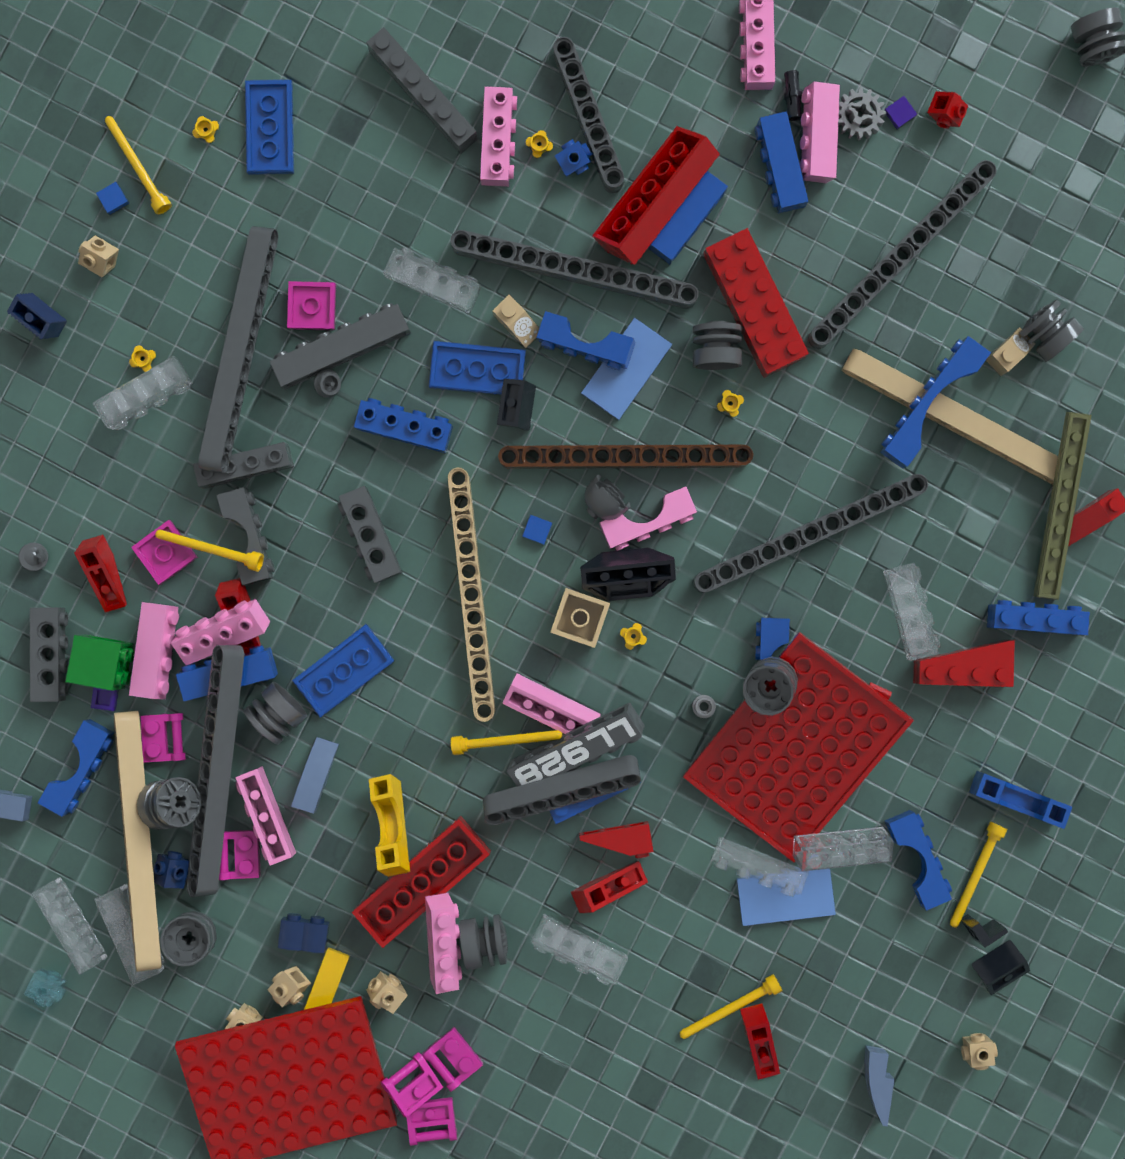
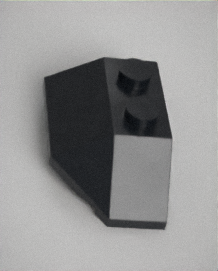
[580,548,676,601]

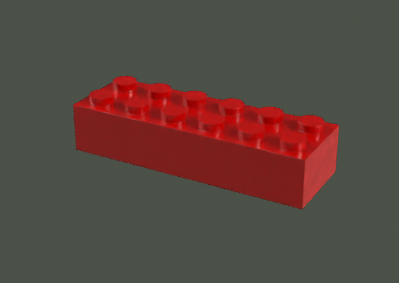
[592,126,720,265]
[703,228,809,378]
[351,815,491,948]

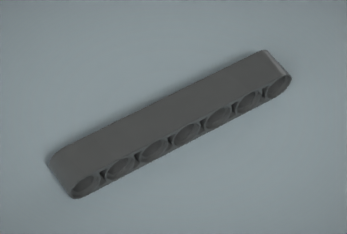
[553,37,624,193]
[483,755,641,825]

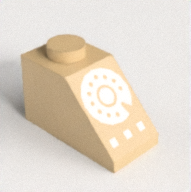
[492,295,539,349]
[986,327,1035,376]

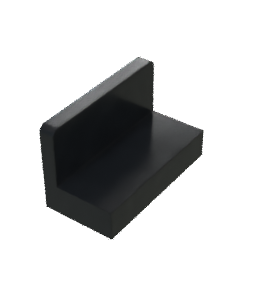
[497,379,536,431]
[961,914,1008,948]
[972,940,1030,995]

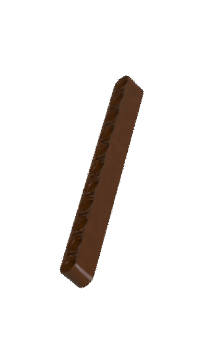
[498,444,753,469]

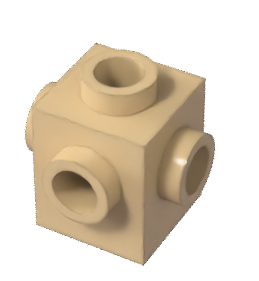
[78,235,119,277]
[268,966,311,1007]
[366,971,408,1014]
[225,1003,263,1029]
[961,1033,998,1070]

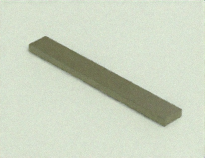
[1033,412,1092,600]

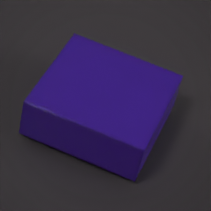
[884,96,917,129]
[91,687,119,711]

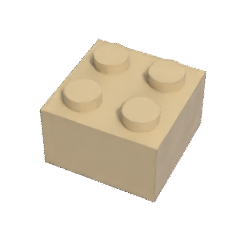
[550,588,610,648]

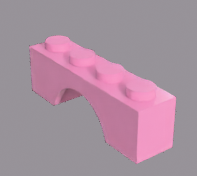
[599,487,697,551]

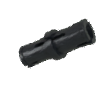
[784,70,802,121]

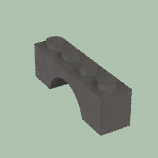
[216,487,275,586]

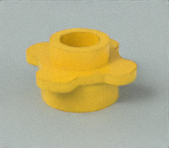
[192,116,219,143]
[526,130,553,158]
[129,345,156,372]
[717,390,744,417]
[620,623,647,650]

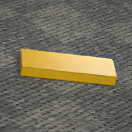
[304,947,350,1010]

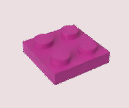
[287,281,336,330]
[131,520,198,585]

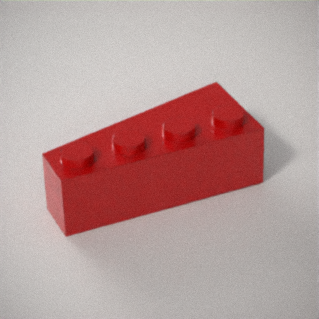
[913,640,1015,687]

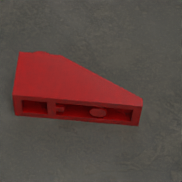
[1068,488,1125,546]
[74,535,127,612]
[215,578,261,654]
[579,821,654,858]
[571,861,648,913]
[740,1003,780,1080]

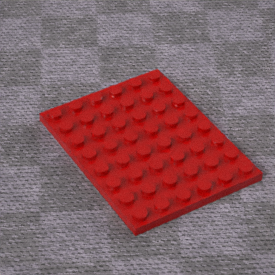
[683,632,914,862]
[175,996,397,1159]

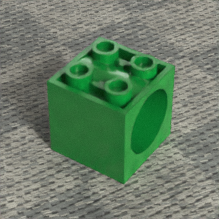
[65,635,135,691]

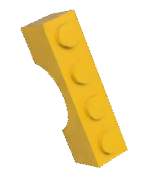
[369,774,410,877]

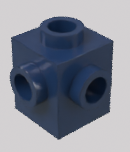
[153,851,189,889]

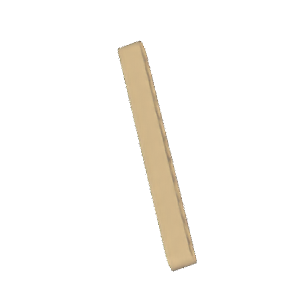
[842,349,1058,485]
[448,468,495,722]
[114,711,161,972]

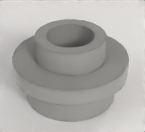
[692,695,716,718]

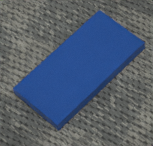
[245,80,294,175]
[429,341,526,395]
[292,624,395,717]

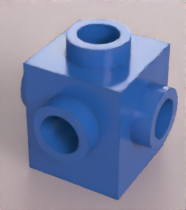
[555,139,593,176]

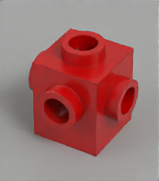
[927,91,968,129]

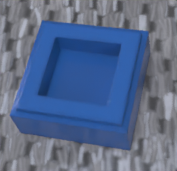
[96,182,129,215]
[522,515,552,545]

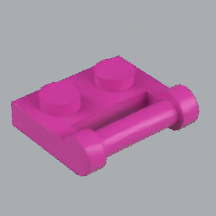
[140,713,186,763]
[219,830,260,880]
[421,1027,483,1092]
[380,1052,443,1118]
[407,1097,457,1146]

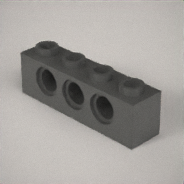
[193,442,294,489]
[337,486,402,583]
[30,607,69,702]

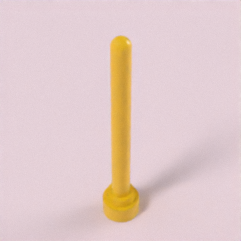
[105,116,172,215]
[155,530,264,572]
[451,730,562,755]
[950,821,1008,928]
[679,974,783,1039]

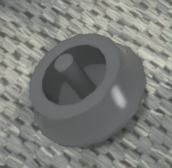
[314,369,341,398]
[18,543,48,571]

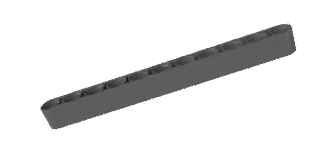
[808,160,997,349]
[199,226,278,473]
[450,230,699,309]
[693,474,928,593]
[187,645,244,897]

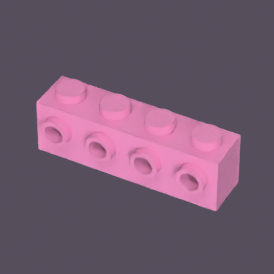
[739,0,775,90]
[799,82,840,183]
[480,87,517,187]
[171,599,270,666]
[129,602,179,699]
[502,674,601,734]
[235,766,296,866]
[425,893,462,994]

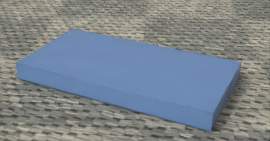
[581,318,672,421]
[736,867,836,926]

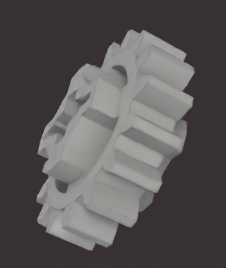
[838,87,886,141]

